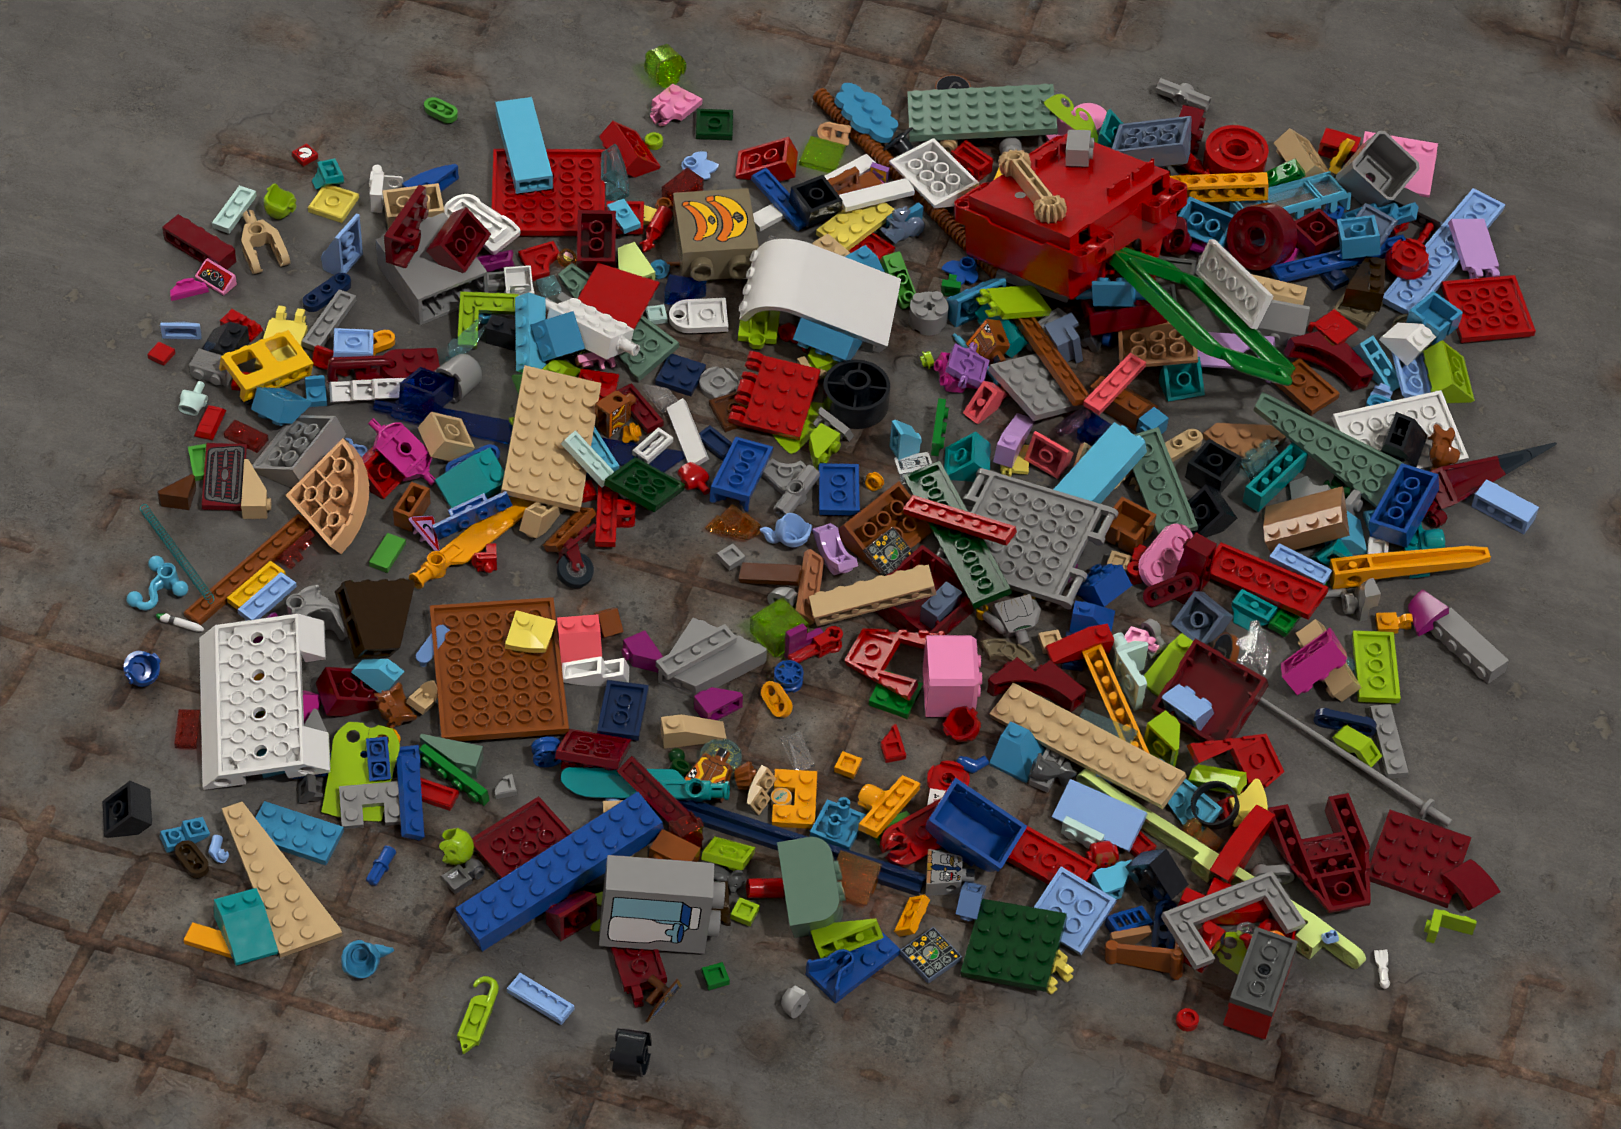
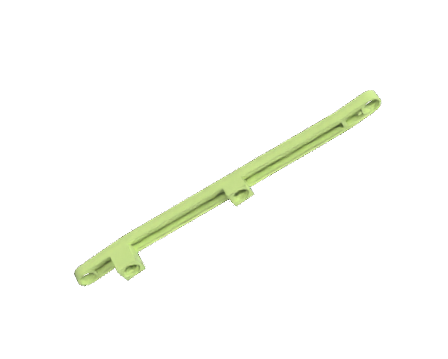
[1076,769,1366,969]

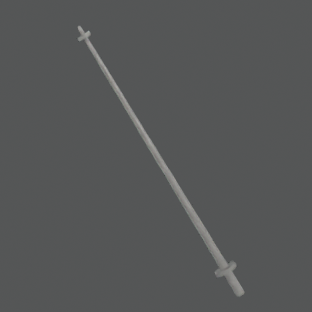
[1260,697,1453,827]

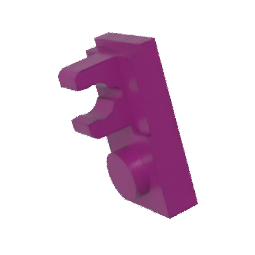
[477,250,515,272]

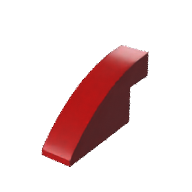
[1210,805,1276,884]
[1177,877,1271,925]

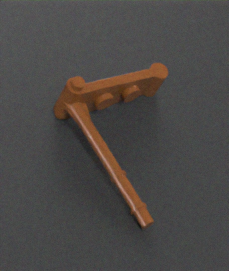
[1105,889,1185,980]

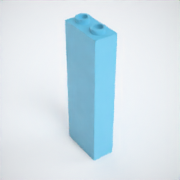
[495,97,553,194]
[1053,422,1147,504]

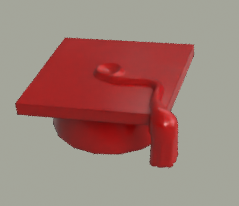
[1307,309,1359,345]

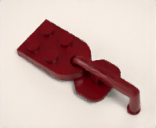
[327,348,440,384]

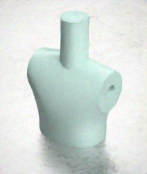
[178,381,208,416]

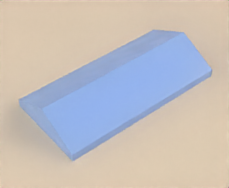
[1392,352,1432,398]

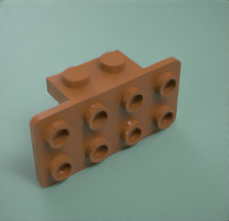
[823,166,883,223]

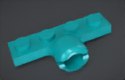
[1404,523,1445,578]

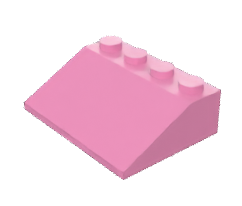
[1362,131,1438,198]

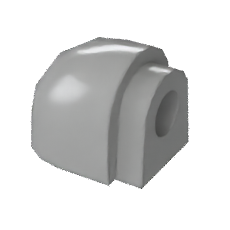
[767,587,798,612]
[781,986,810,1019]

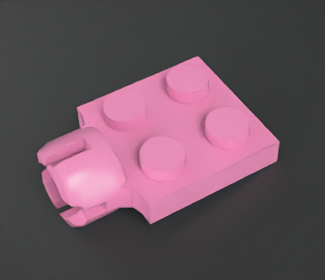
[650,84,703,126]

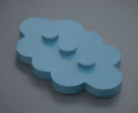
[834,83,898,143]

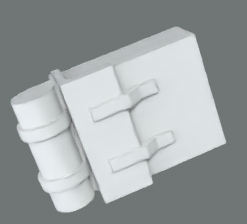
[369,165,403,213]
[504,265,534,296]

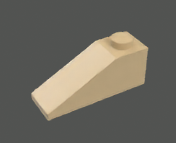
[241,459,272,519]
[519,502,564,538]
[661,714,727,749]

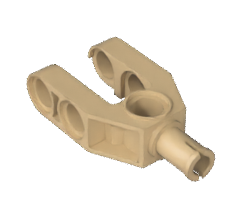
[241,210,290,275]

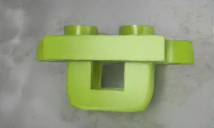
[738,310,780,349]

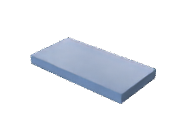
[1052,779,1148,852]

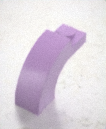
[812,523,858,575]

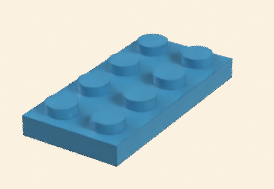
[255,801,344,865]

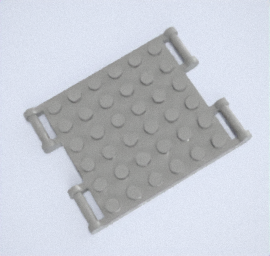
[936,468,1119,609]

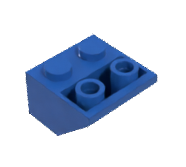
[1070,563,1132,607]

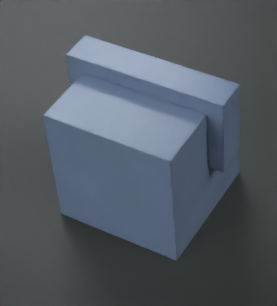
[1044,313,1083,364]

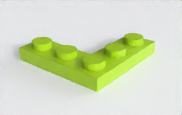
[457,292,519,349]

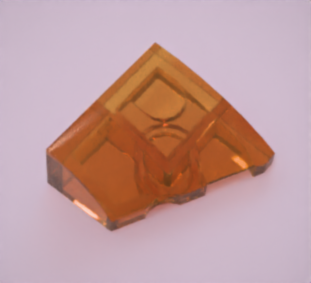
[705,504,761,540]

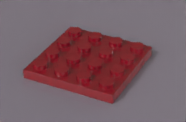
[472,796,572,879]
[1369,809,1472,908]

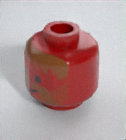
[1086,841,1119,869]

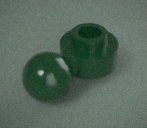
[668,748,692,778]

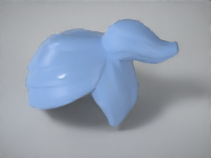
[760,513,812,548]

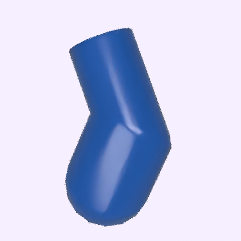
[956,756,989,773]

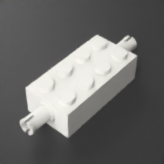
[545,298,640,360]

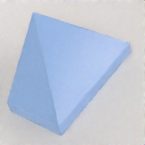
[160,322,202,339]

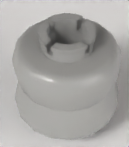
[999,137,1022,155]

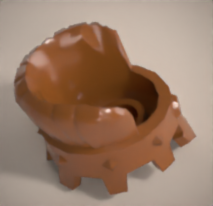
[374,682,417,728]

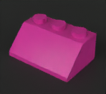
[1281,628,1347,695]

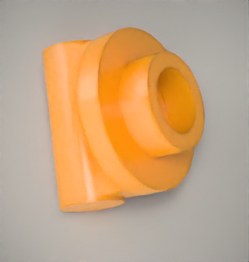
[622,422,642,443]

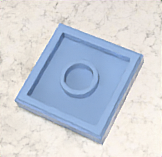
[333,328,373,357]

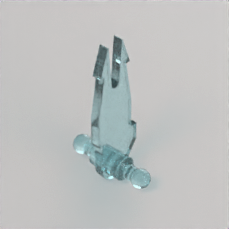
[445,315,488,362]

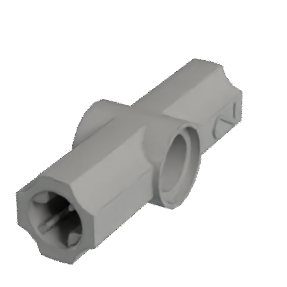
[1155,78,1212,112]
[773,465,820,518]

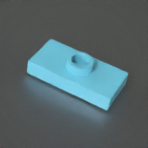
[607,199,641,234]

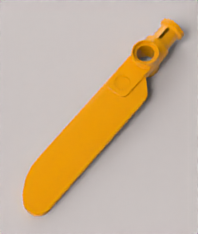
[409,497,536,589]

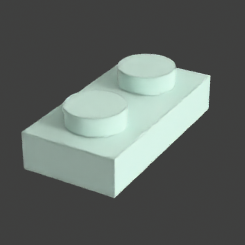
[1061,816,1105,849]

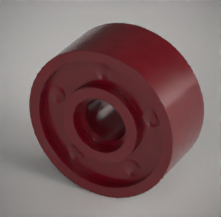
[1227,203,1297,270]

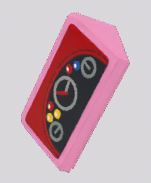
[195,258,237,296]

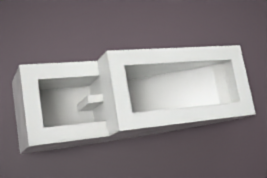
[562,656,630,686]

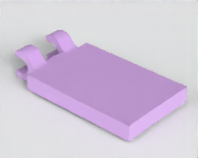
[1448,219,1500,279]

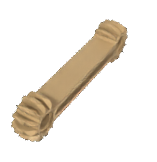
[998,149,1067,224]

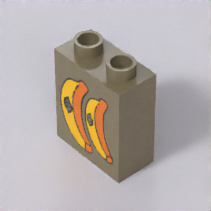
[673,188,759,282]

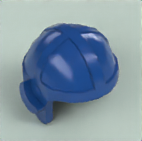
[123,651,161,687]

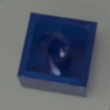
[399,367,454,415]

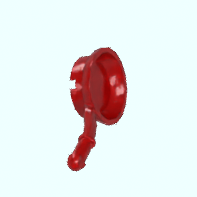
[1384,223,1434,280]

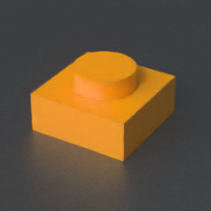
[834,751,862,779]

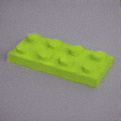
[1352,631,1401,703]

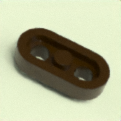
[175,840,209,878]

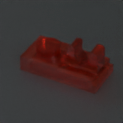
[275,529,315,569]

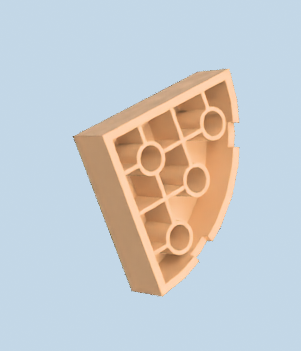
[286,438,369,554]

